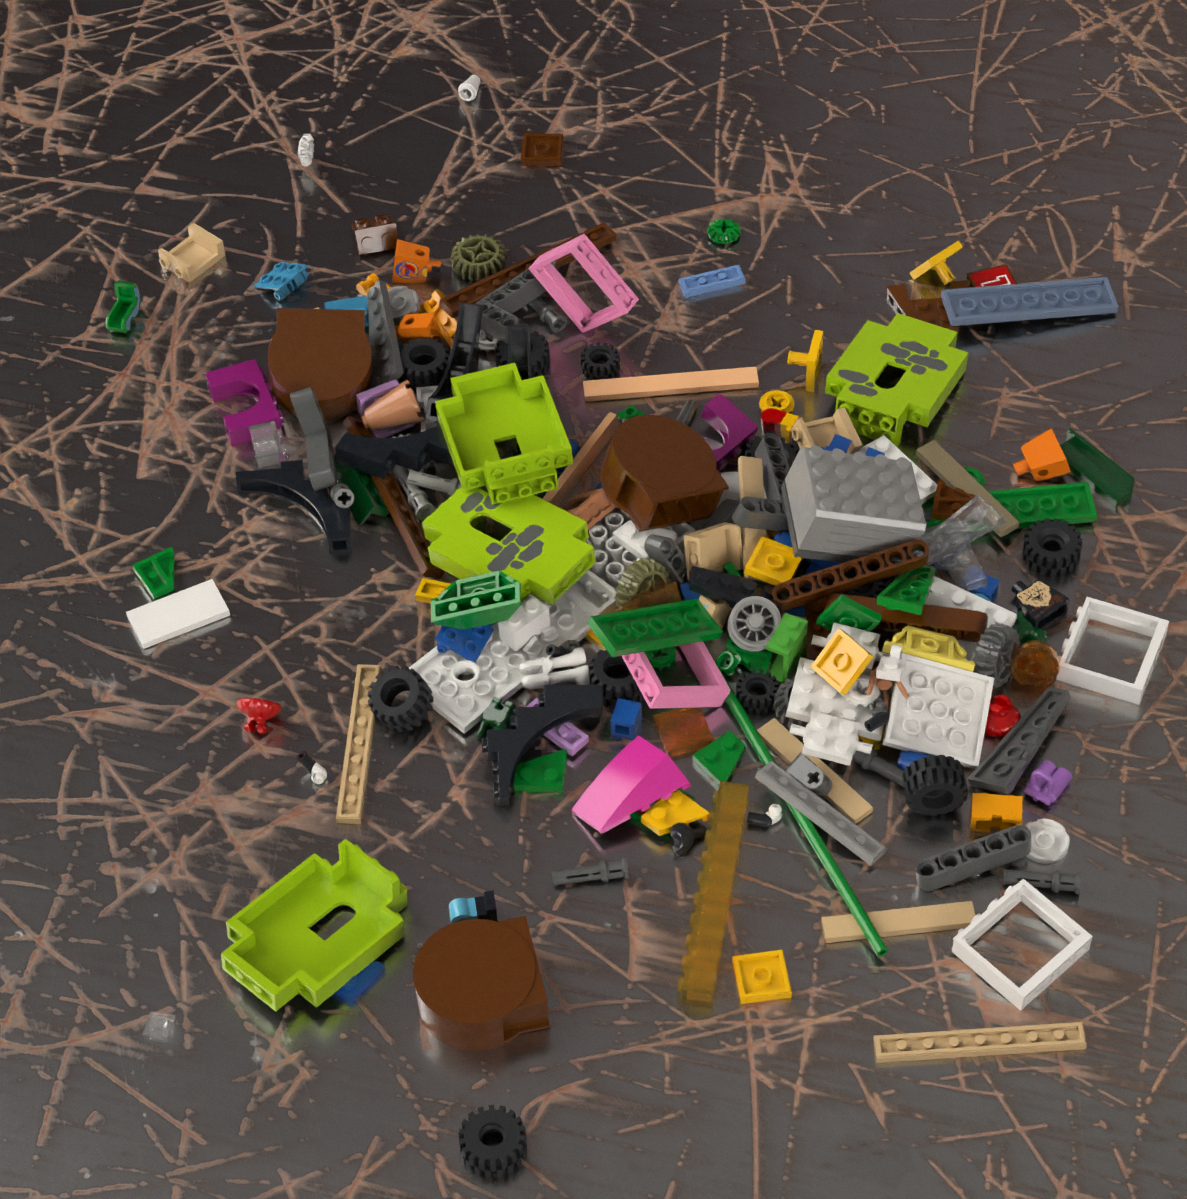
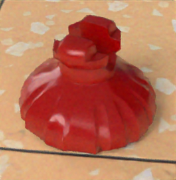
[984,694,1021,738]
[237,697,282,734]

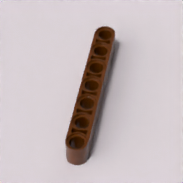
[772,539,929,611]
[823,593,989,642]

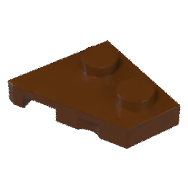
[932,480,981,521]

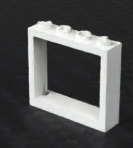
[1054,597,1169,705]
[952,879,1093,1011]

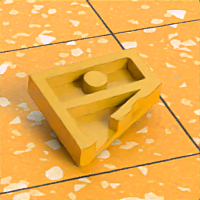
[641,789,710,836]

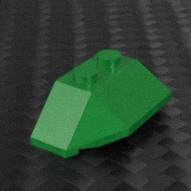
[431,570,522,630]

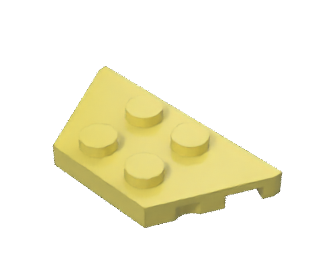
[882,626,975,672]

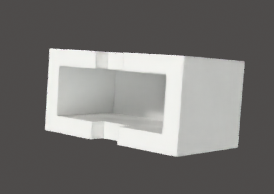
[498,596,550,652]

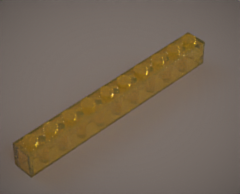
[677,781,749,1007]

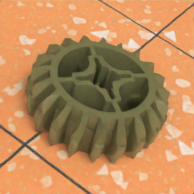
[450,234,507,283]
[614,558,671,611]

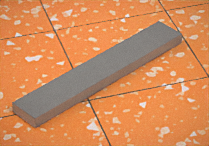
[755,761,887,866]

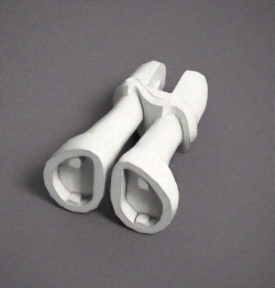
[519,647,590,689]

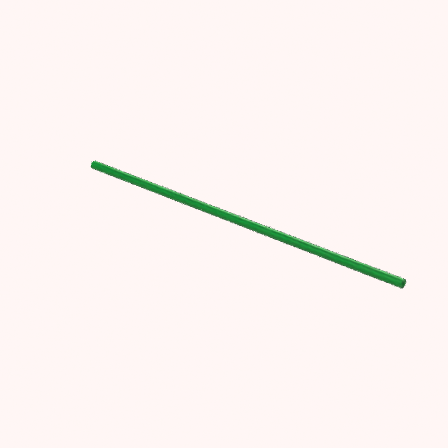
[665,584,888,957]

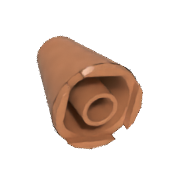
[361,380,425,431]

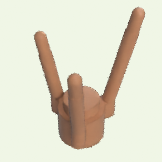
[866,667,909,716]

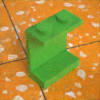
[766,613,808,686]

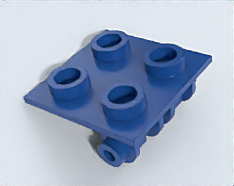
[434,625,494,663]

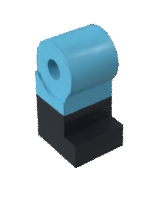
[449,890,498,924]

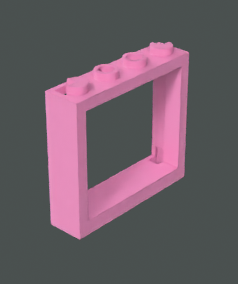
[528,234,639,333]
[622,641,731,709]

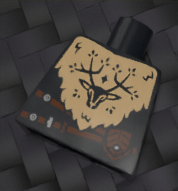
[1011,580,1069,629]

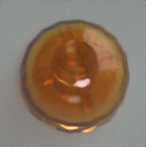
[1011,640,1060,689]

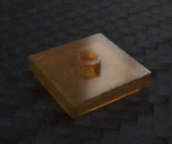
[653,707,714,757]

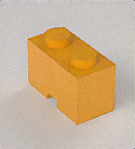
[970,793,1023,833]

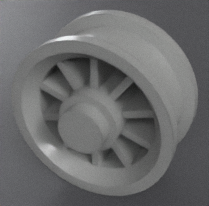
[727,596,782,652]

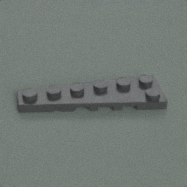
[367,280,404,389]
[967,687,1071,795]

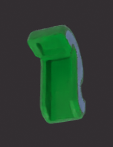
[106,280,141,334]

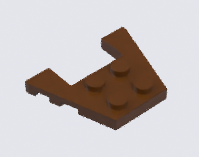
[886,280,970,332]

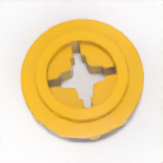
[759,390,794,413]

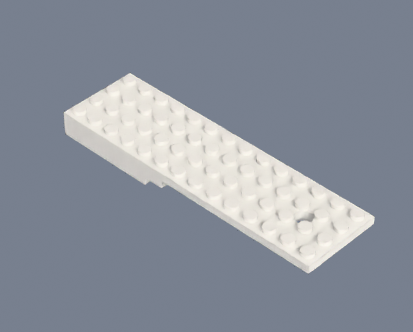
[409,507,696,734]

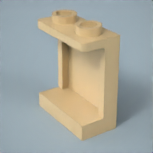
[158,223,225,283]
[791,408,863,454]
[684,522,744,580]

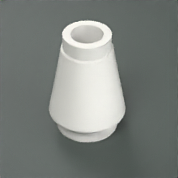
[458,75,481,101]

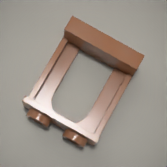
[561,488,617,530]

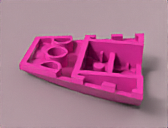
[571,735,691,834]

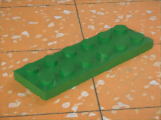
[587,599,723,657]

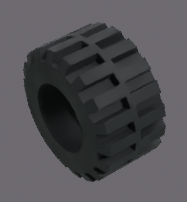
[398,337,450,394]
[589,649,643,709]
[368,666,434,732]
[902,755,968,816]

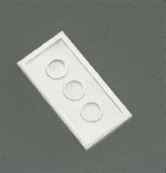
[126,579,230,649]

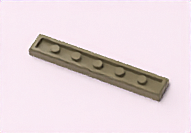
[916,440,1019,537]

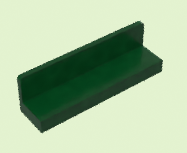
[1060,428,1135,507]
[334,454,390,525]

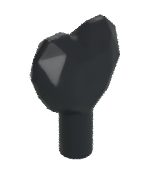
[670,822,707,855]

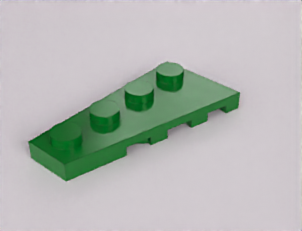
[877,565,936,615]

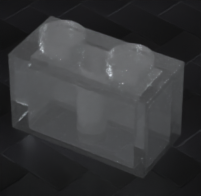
[249,421,288,470]

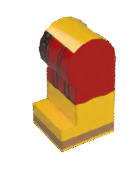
[761,408,803,444]

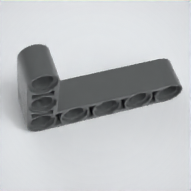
[475,261,558,344]
[290,387,337,491]
[732,433,790,532]
[644,499,740,587]

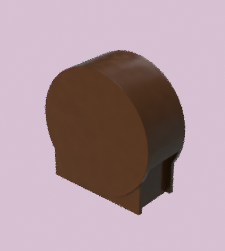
[268,308,372,421]
[600,415,729,532]
[413,916,550,1051]

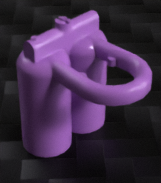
[1024,760,1072,805]

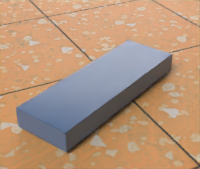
[679,265,746,298]

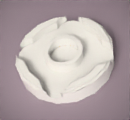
[1019,818,1070,864]

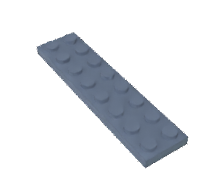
[941,277,1119,326]

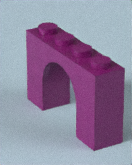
[205,359,284,447]
[701,393,759,471]

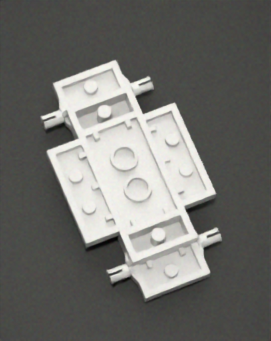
[785,623,893,766]

